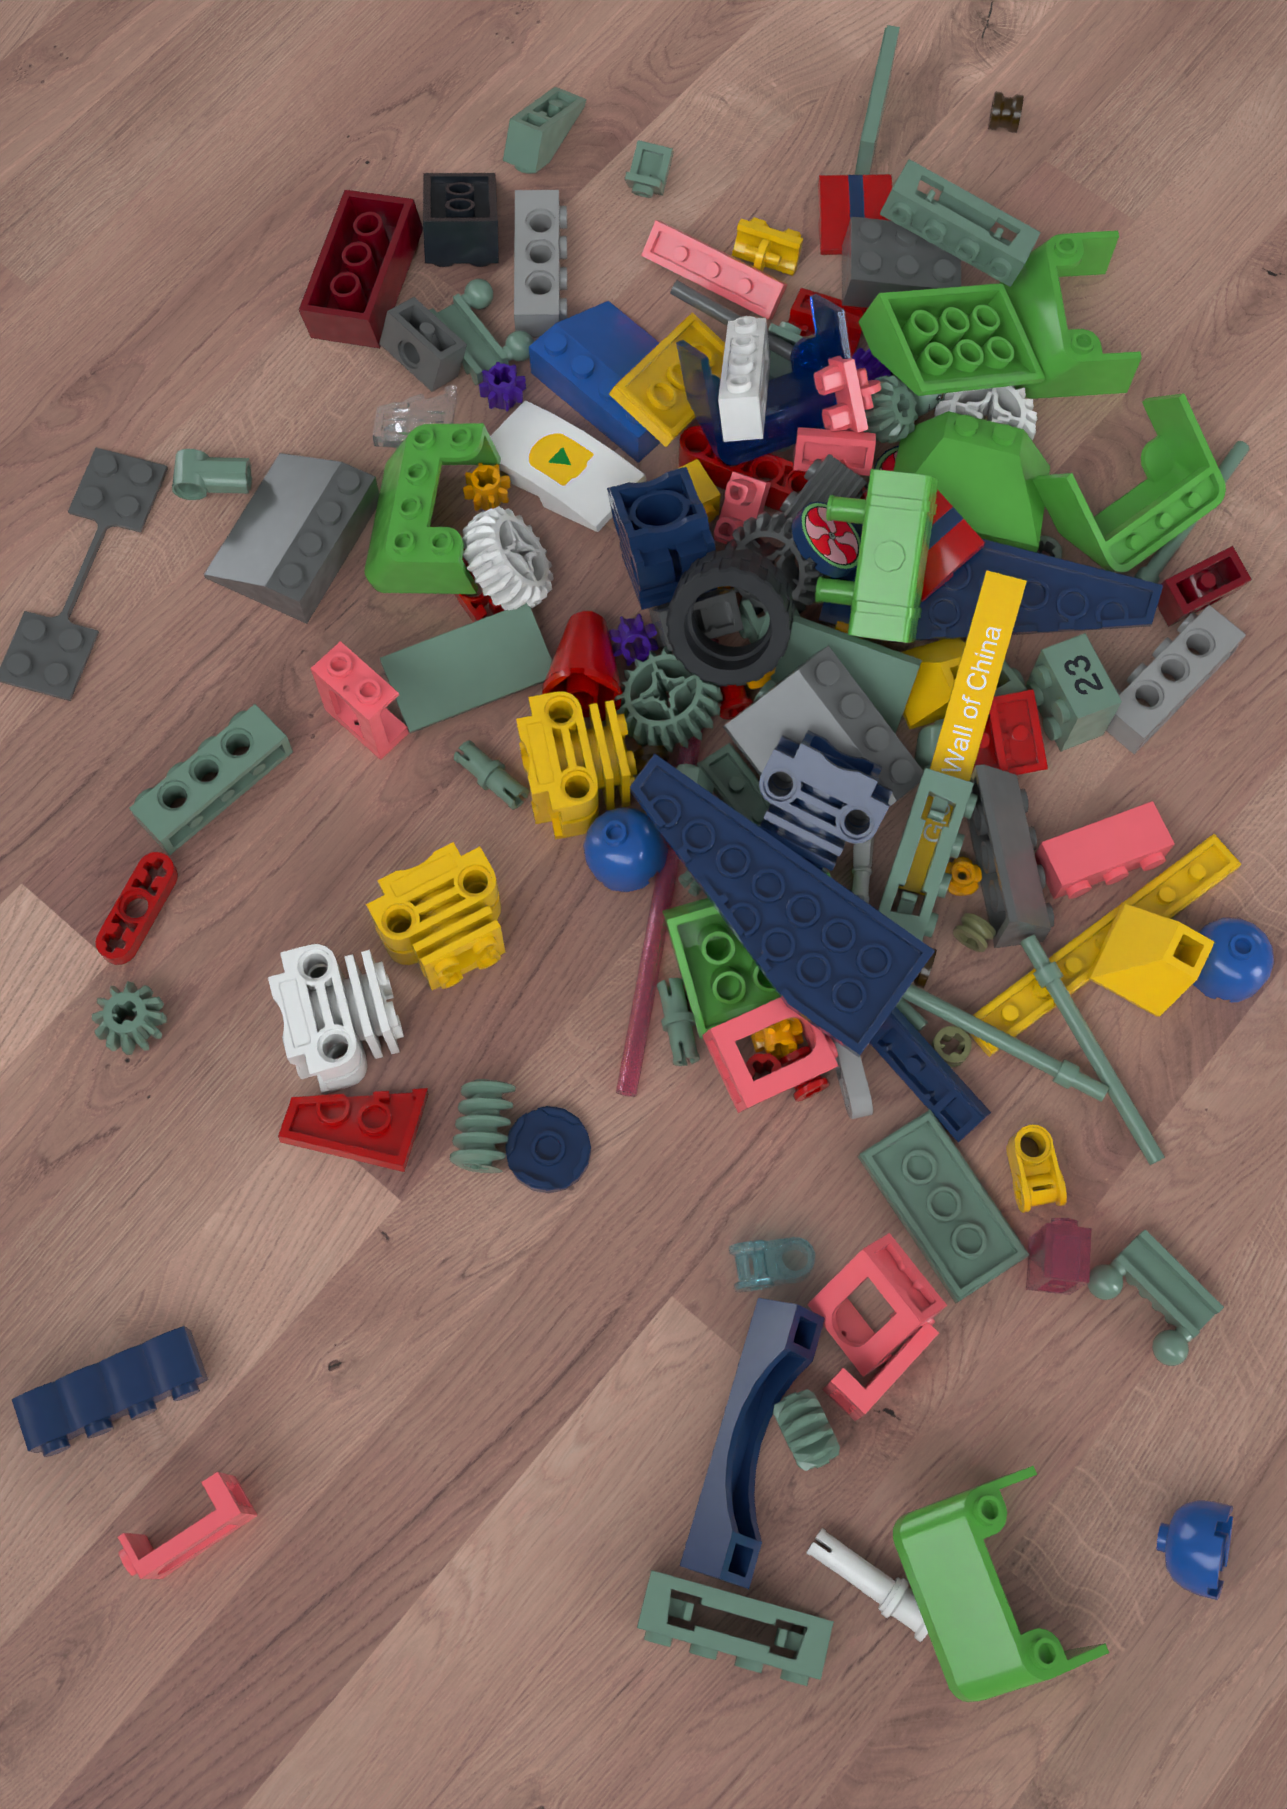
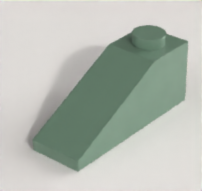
[503,87,586,174]

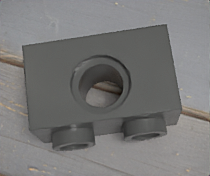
[380,297,467,392]

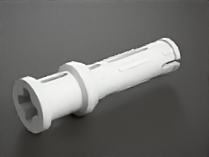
[806,1528,928,1642]

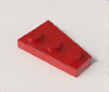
[278,1088,429,1172]

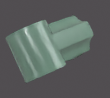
[172,449,252,500]

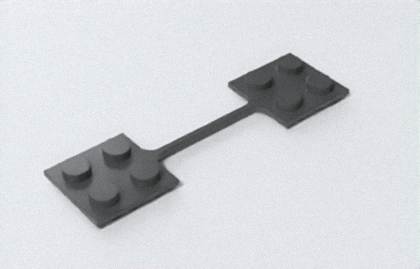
[0,447,168,701]

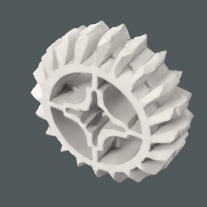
[934,386,1037,440]
[462,506,554,610]

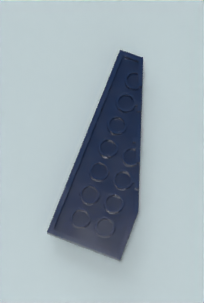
[819,523,1163,642]

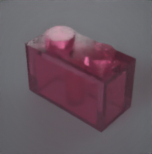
[1026,1218,1092,1295]

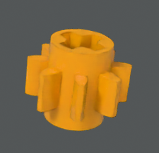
[463,463,511,511]
[751,1018,804,1060]

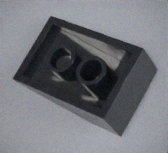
[423,173,499,267]

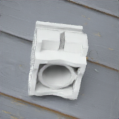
[268,944,404,1095]

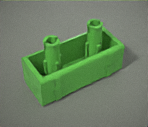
[815,469,939,643]

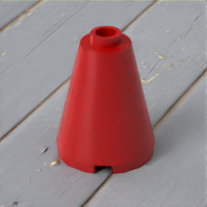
[542,610,622,721]

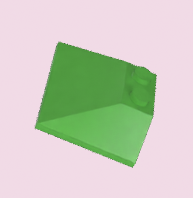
[893,411,1050,552]

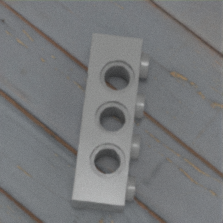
[514,190,567,337]
[1106,605,1246,754]

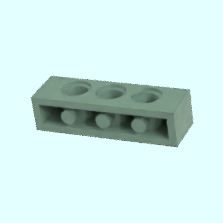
[129,704,293,856]

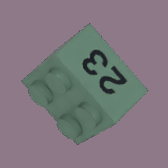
[1026,633,1122,752]

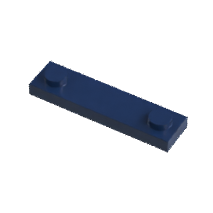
[869,1006,991,1142]

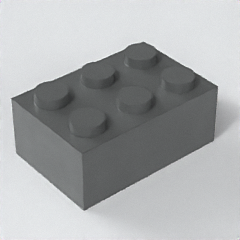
[842,217,961,308]

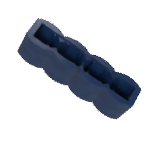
[11,1326,208,1457]

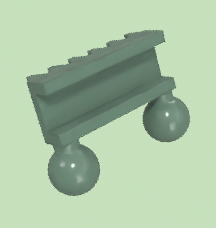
[429,279,534,386]
[1087,1229,1224,1366]

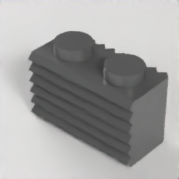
[780,454,868,520]

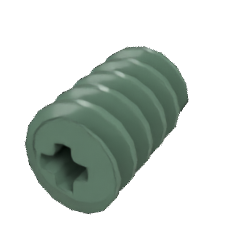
[450,1079,516,1173]

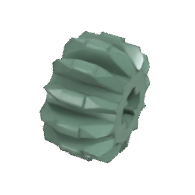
[864,375,918,444]
[91,981,167,1055]
[773,1389,840,1471]

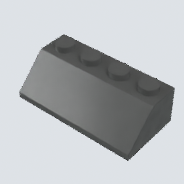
[967,765,1054,948]

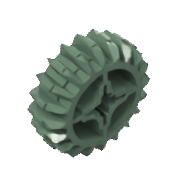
[614,646,723,753]

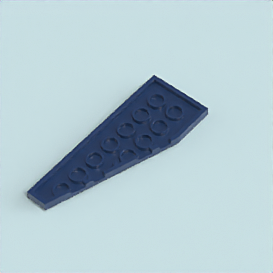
[630,754,935,1058]

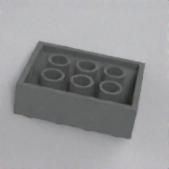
[204,453,379,624]
[723,645,923,819]

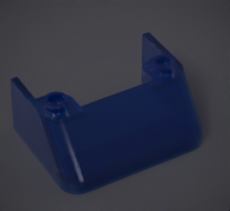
[676,294,851,465]

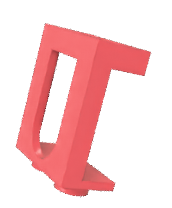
[793,391,876,476]
[311,641,409,760]
[702,997,838,1113]
[807,1233,947,1377]
[822,1311,939,1421]
[118,1472,258,1579]

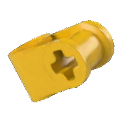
[1006,1125,1067,1213]

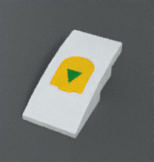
[490,400,647,532]

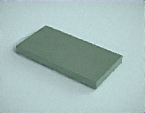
[855,25,900,175]
[380,603,552,734]
[758,611,922,734]
[858,1110,1030,1303]

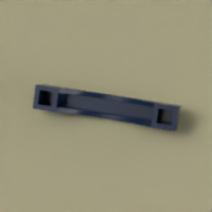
[680,1298,825,1589]

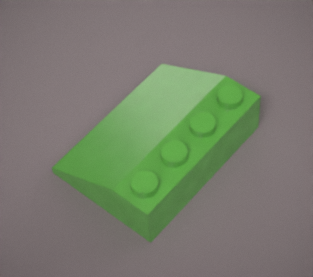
[859,283,1045,396]
[662,867,831,1039]

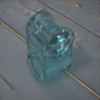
[729,1237,815,1292]

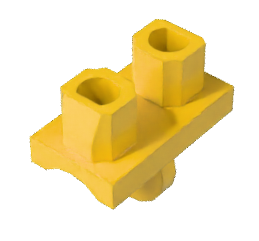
[732,217,803,276]

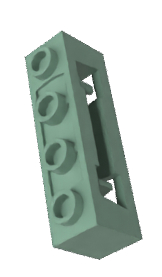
[880,159,1041,287]
[878,768,978,941]
[637,1570,834,1686]

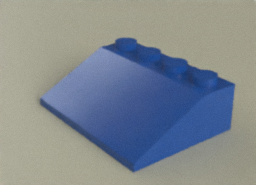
[529,301,661,463]

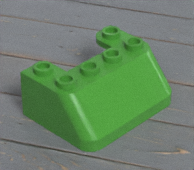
[364,423,501,594]

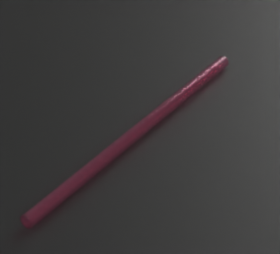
[616,638,719,1097]

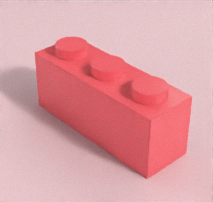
[1035,801,1175,899]

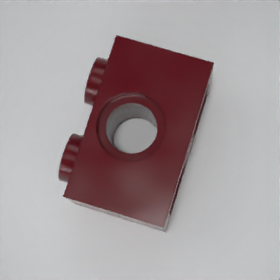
[1157,546,1252,627]

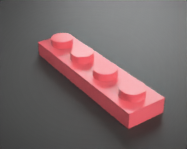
[641,220,788,320]

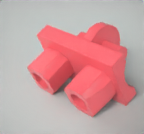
[813,356,882,433]
[713,472,771,544]

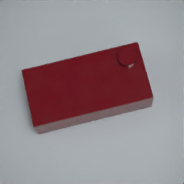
[298,190,423,349]

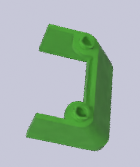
[999,230,1142,399]
[1032,393,1226,572]
[893,1466,1109,1702]

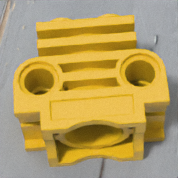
[516,692,637,840]
[366,842,506,991]

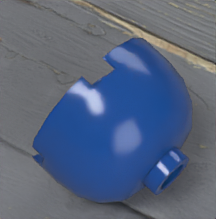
[583,807,668,892]
[1193,917,1274,1002]
[1156,1500,1233,1600]

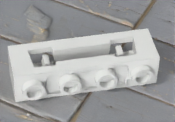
[718,316,770,442]

